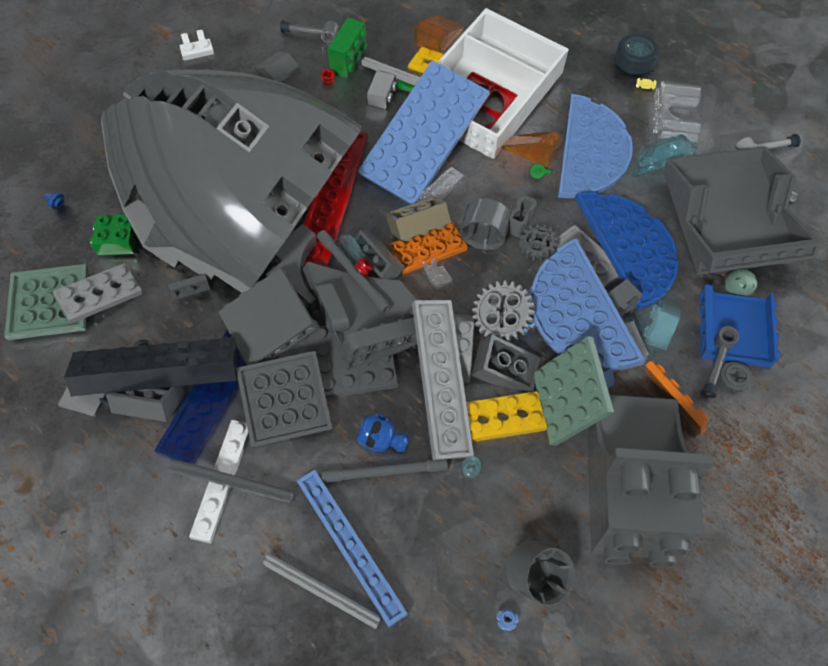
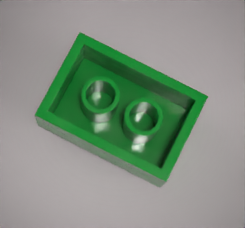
[328,18,367,78]

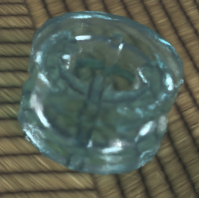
[462,456,481,478]

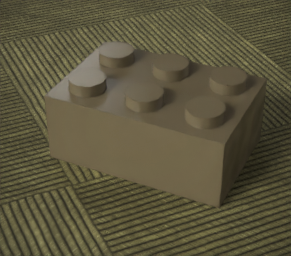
[385,196,451,241]

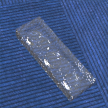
[418,167,464,201]

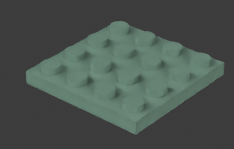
[4,264,88,340]
[534,336,614,446]

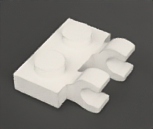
[179,30,214,61]

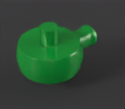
[529,163,551,179]

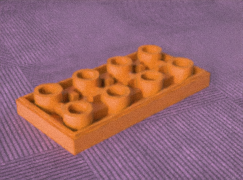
[388,221,468,275]
[645,361,708,435]

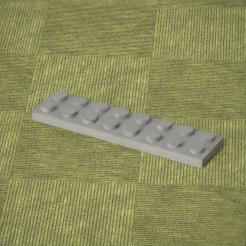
[412,300,474,461]

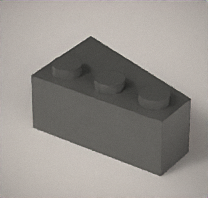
[608,279,643,321]
[106,386,185,422]

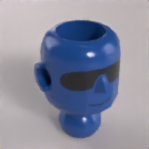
[357,414,409,453]

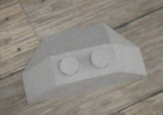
[453,314,474,384]

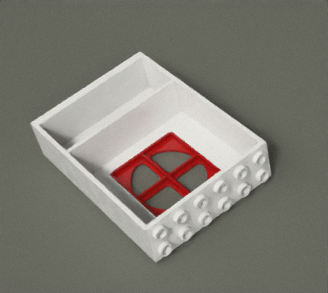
[437,8,569,159]

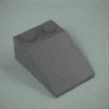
[472,334,540,393]

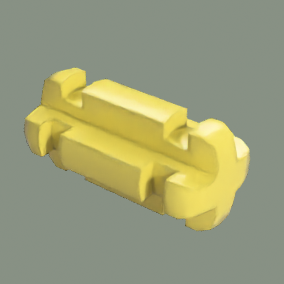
[636,78,656,90]

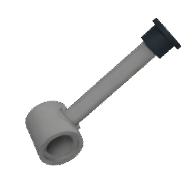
[736,134,801,150]

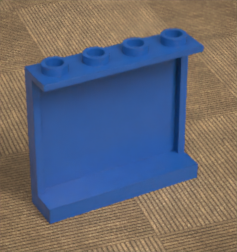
[699,285,780,368]

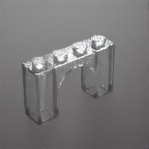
[653,81,701,146]

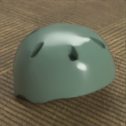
[725,269,757,297]

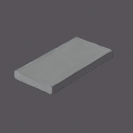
[549,225,619,288]

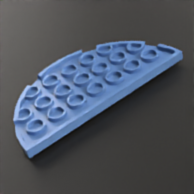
[558,94,633,198]
[531,238,645,370]

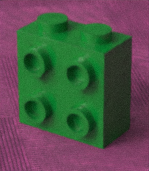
[90,214,136,255]

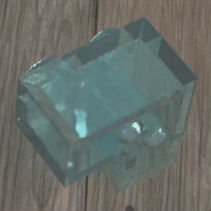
[642,300,681,351]

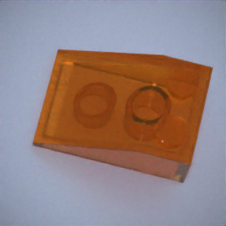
[414,15,464,53]
[501,132,564,167]

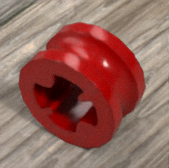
[321,69,335,85]
[354,258,373,276]

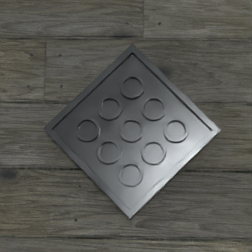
[236,351,333,448]

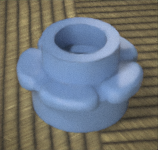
[496,607,519,631]

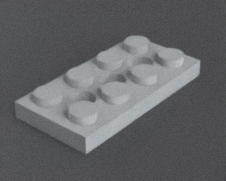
[52,263,142,324]

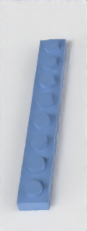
[297,470,408,628]

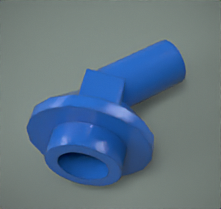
[44,192,65,209]

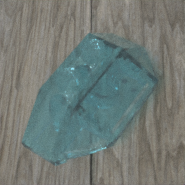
[633,134,697,178]

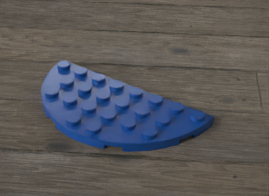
[575,192,679,311]

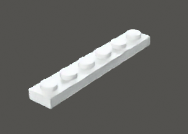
[189,420,249,544]

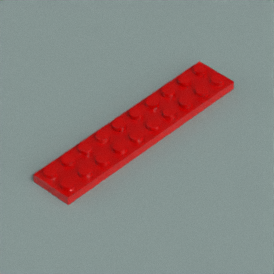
[303,132,368,268]

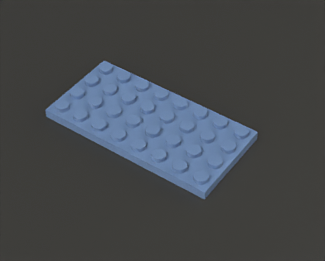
[357,60,490,204]

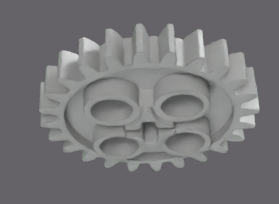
[472,280,535,342]

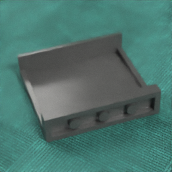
[219,268,320,365]

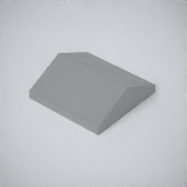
[58,387,106,416]

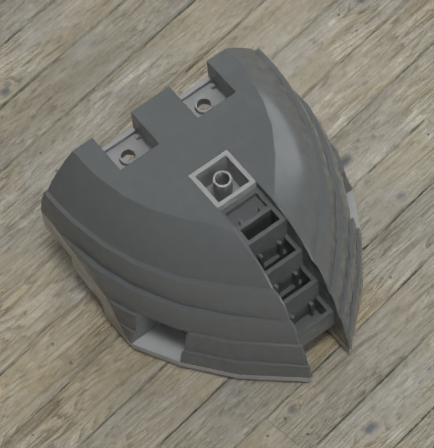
[101,70,363,293]

